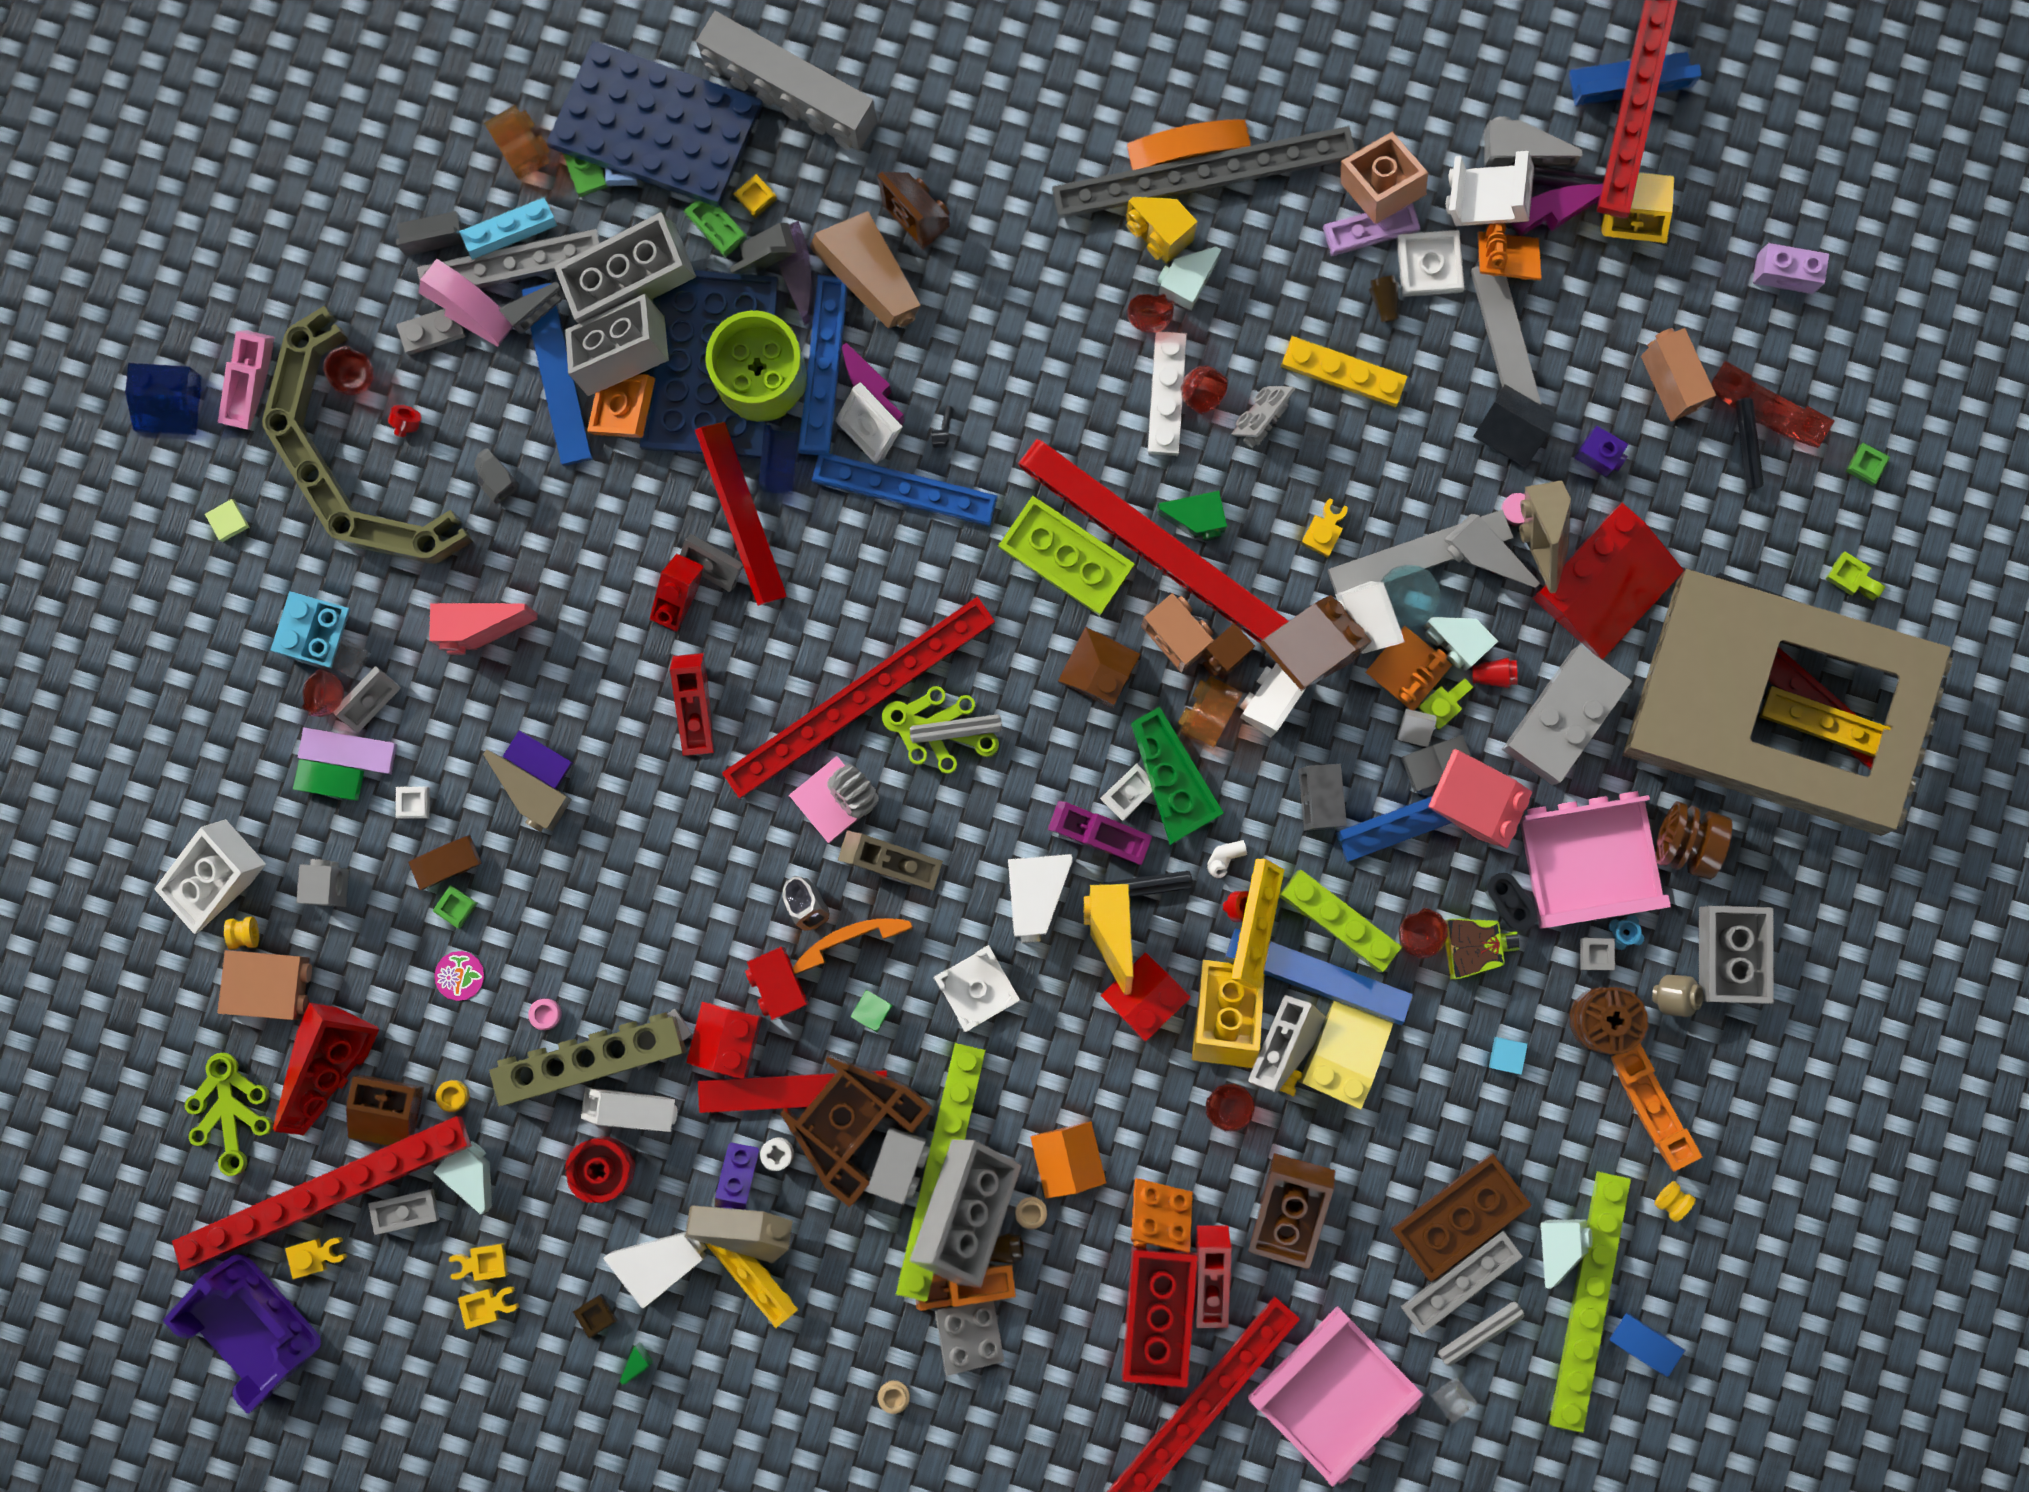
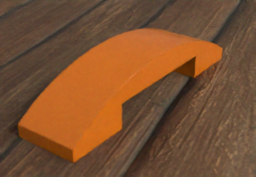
[1127,119,1251,170]
[792,918,914,974]
[1611,1043,1702,1172]

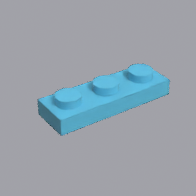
[459,198,557,260]

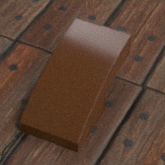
[408,835,482,890]

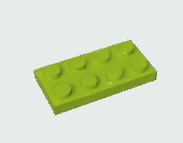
[998,496,1135,616]

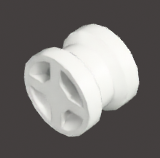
[760,1137,794,1171]

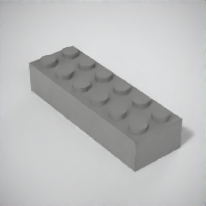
[696,10,877,151]

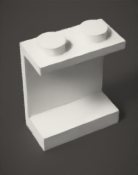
[1446,151,1534,226]

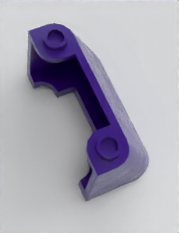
[162,1255,321,1415]

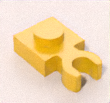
[1301,499,1348,558]
[285,1237,347,1279]
[449,1243,508,1281]
[458,1287,519,1329]

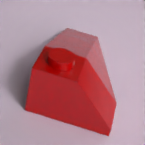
[273,1002,379,1136]

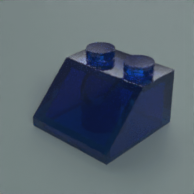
[125,363,202,436]

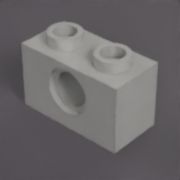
[297,859,349,907]

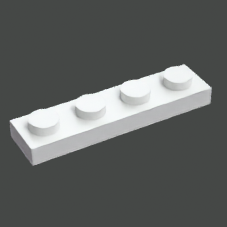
[1147,332,1186,456]

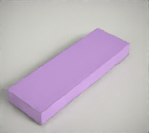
[1323,203,1420,256]
[297,727,397,774]

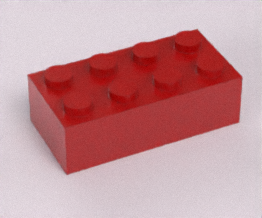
[1121,1246,1198,1387]

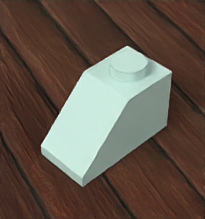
[1157,247,1221,311]
[434,1141,492,1214]
[1541,1220,1592,1288]

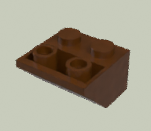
[346,1075,424,1146]

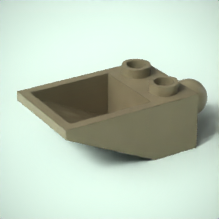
[1520,480,1571,593]

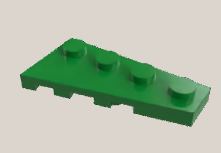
[1131,707,1224,845]

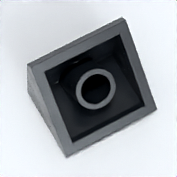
[1473,384,1558,468]

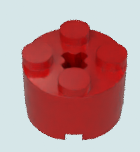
[565,1136,636,1203]

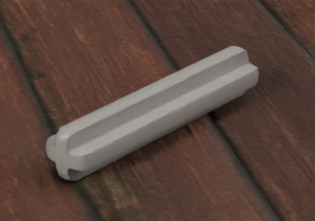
[910,714,1002,743]
[1438,1302,1525,1366]

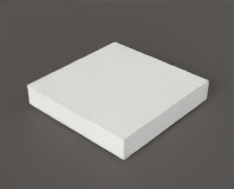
[1397,230,1465,297]
[835,382,903,464]

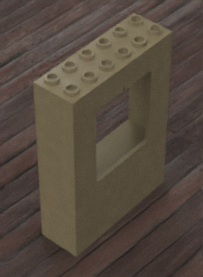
[1622,569,1953,836]

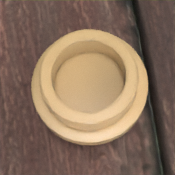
[1015,1197,1047,1229]
[878,1381,910,1414]

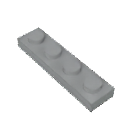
[1400,1230,1523,1334]

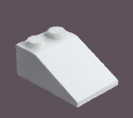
[155,819,266,934]

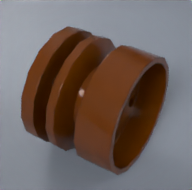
[1655,801,1732,880]
[1569,987,1648,1054]

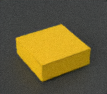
[734,174,777,218]

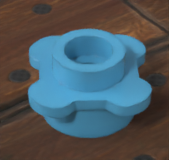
[1608,915,1644,950]

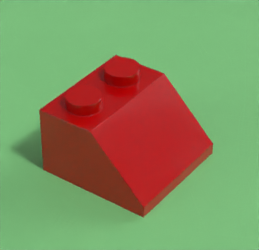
[1100,952,1191,1042]
[686,1002,763,1079]

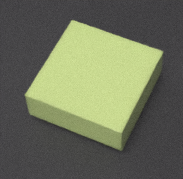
[205,499,249,542]

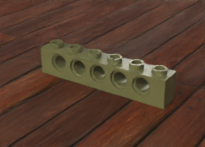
[489,1012,687,1106]

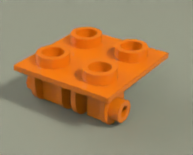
[1478,223,1541,281]
[1365,625,1452,710]
[1131,1178,1193,1253]

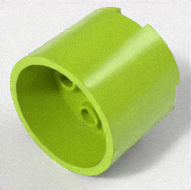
[706,311,807,422]

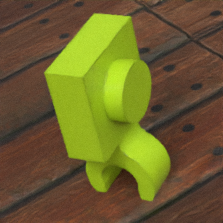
[1825,551,1885,601]
[1417,678,1473,730]

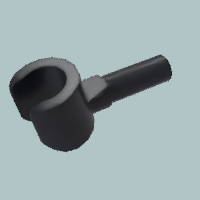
[932,406,954,448]

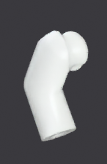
[1207,840,1247,878]

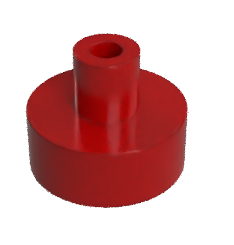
[388,405,422,437]
[1223,891,1249,922]

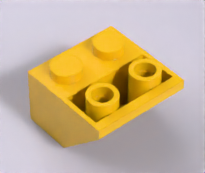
[1600,172,1674,243]
[1126,197,1198,264]

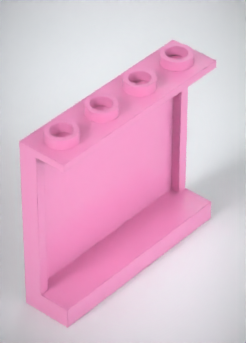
[1520,791,1671,928]
[1247,1306,1423,1487]

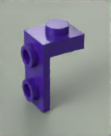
[715,1143,759,1210]

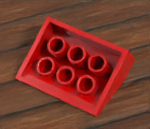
[1532,502,1684,660]

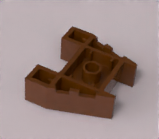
[780,1054,932,1208]

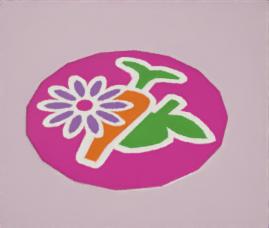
[434,951,484,1001]

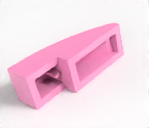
[418,259,513,347]
[218,330,275,429]

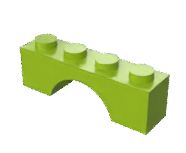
[1279,869,1402,972]

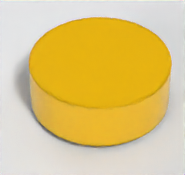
[436,1080,469,1112]

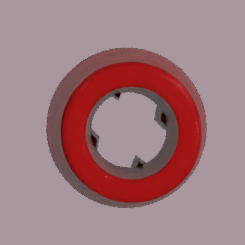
[1472,657,1518,688]

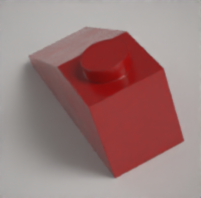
[670,653,714,756]
[1196,1226,1231,1328]

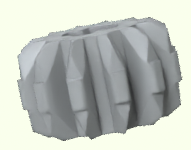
[827,764,879,819]

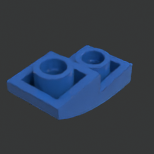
[1609,1313,1686,1377]

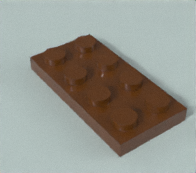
[1390,1153,1532,1282]

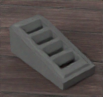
[499,282,566,334]

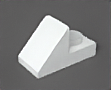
[1100,764,1153,821]

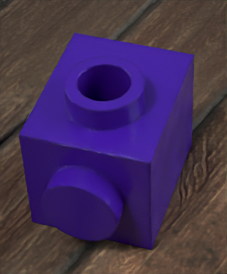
[1574,425,1629,477]

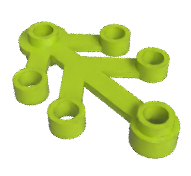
[882,686,999,774]
[185,1053,273,1176]

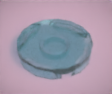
[1381,564,1440,626]

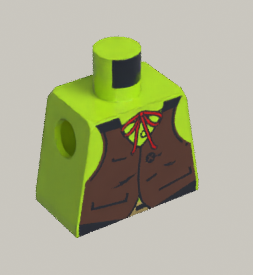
[1442,919,1520,979]

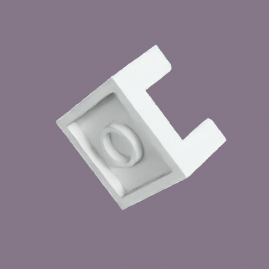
[934,945,1020,1032]

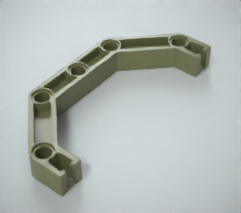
[262,306,473,564]

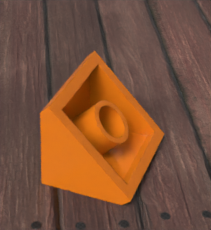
[1030,1121,1106,1198]

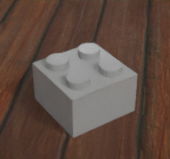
[867,1126,930,1204]

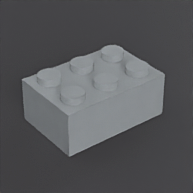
[565,294,669,396]
[1699,906,1773,1003]

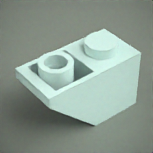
[1423,617,1498,671]

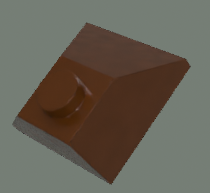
[1058,627,1141,709]

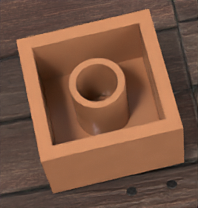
[1341,132,1428,224]
[1141,593,1214,673]

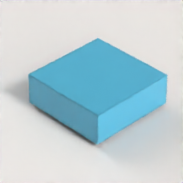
[1489,1037,1528,1075]

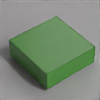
[1846,443,1890,486]
[433,885,478,929]

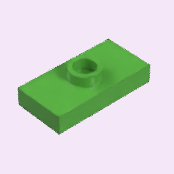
[563,153,608,197]
[684,200,748,258]

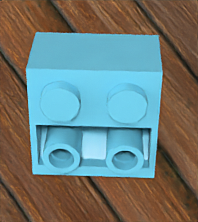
[271,591,350,668]

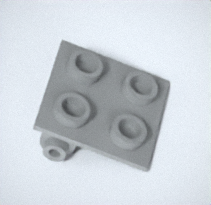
[1232,386,1295,448]
[935,1301,1004,1376]

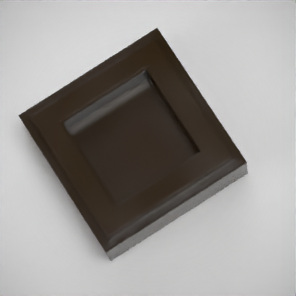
[573,1293,618,1339]

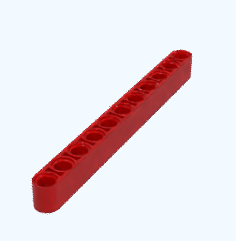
[1018,439,1289,643]

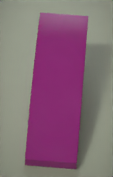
[1510,184,1603,236]
[842,343,905,425]
[1047,801,1152,865]

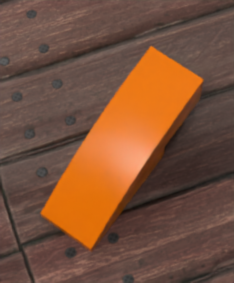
[915,1264,1016,1311]

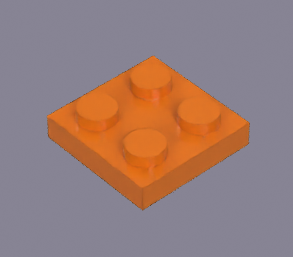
[587,374,655,438]

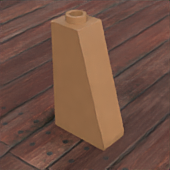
[810,211,921,329]

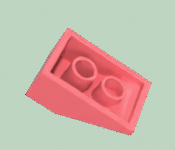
[429,603,537,655]
[1428,749,1532,849]

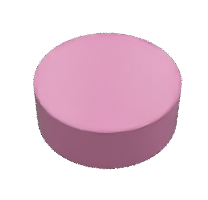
[1501,493,1525,526]
[528,999,562,1030]

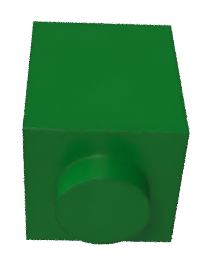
[1157,491,1227,541]

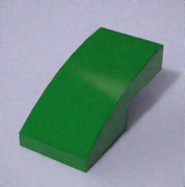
[293,759,364,801]

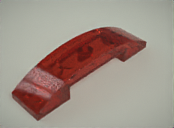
[1711,361,1835,448]

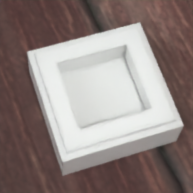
[396,787,430,819]

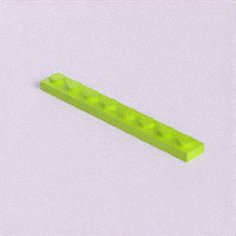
[896,1043,986,1302]
[1549,1171,1631,1433]

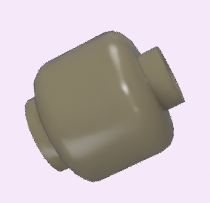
[1652,975,1703,1017]

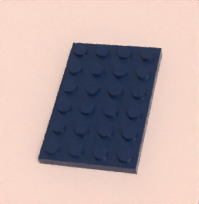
[546,40,763,208]
[640,270,779,459]

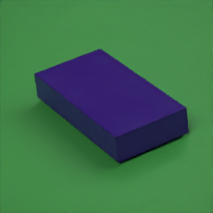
[502,730,573,789]

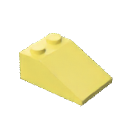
[1298,1000,1393,1109]

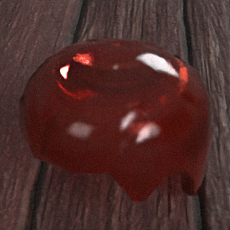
[1127,294,1174,333]
[323,346,375,396]
[1180,365,1228,414]
[302,670,344,717]
[1398,908,1448,959]
[1206,1084,1255,1132]

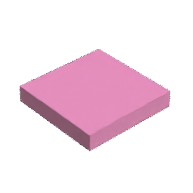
[789,756,861,843]

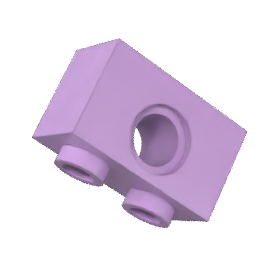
[1753,243,1829,294]

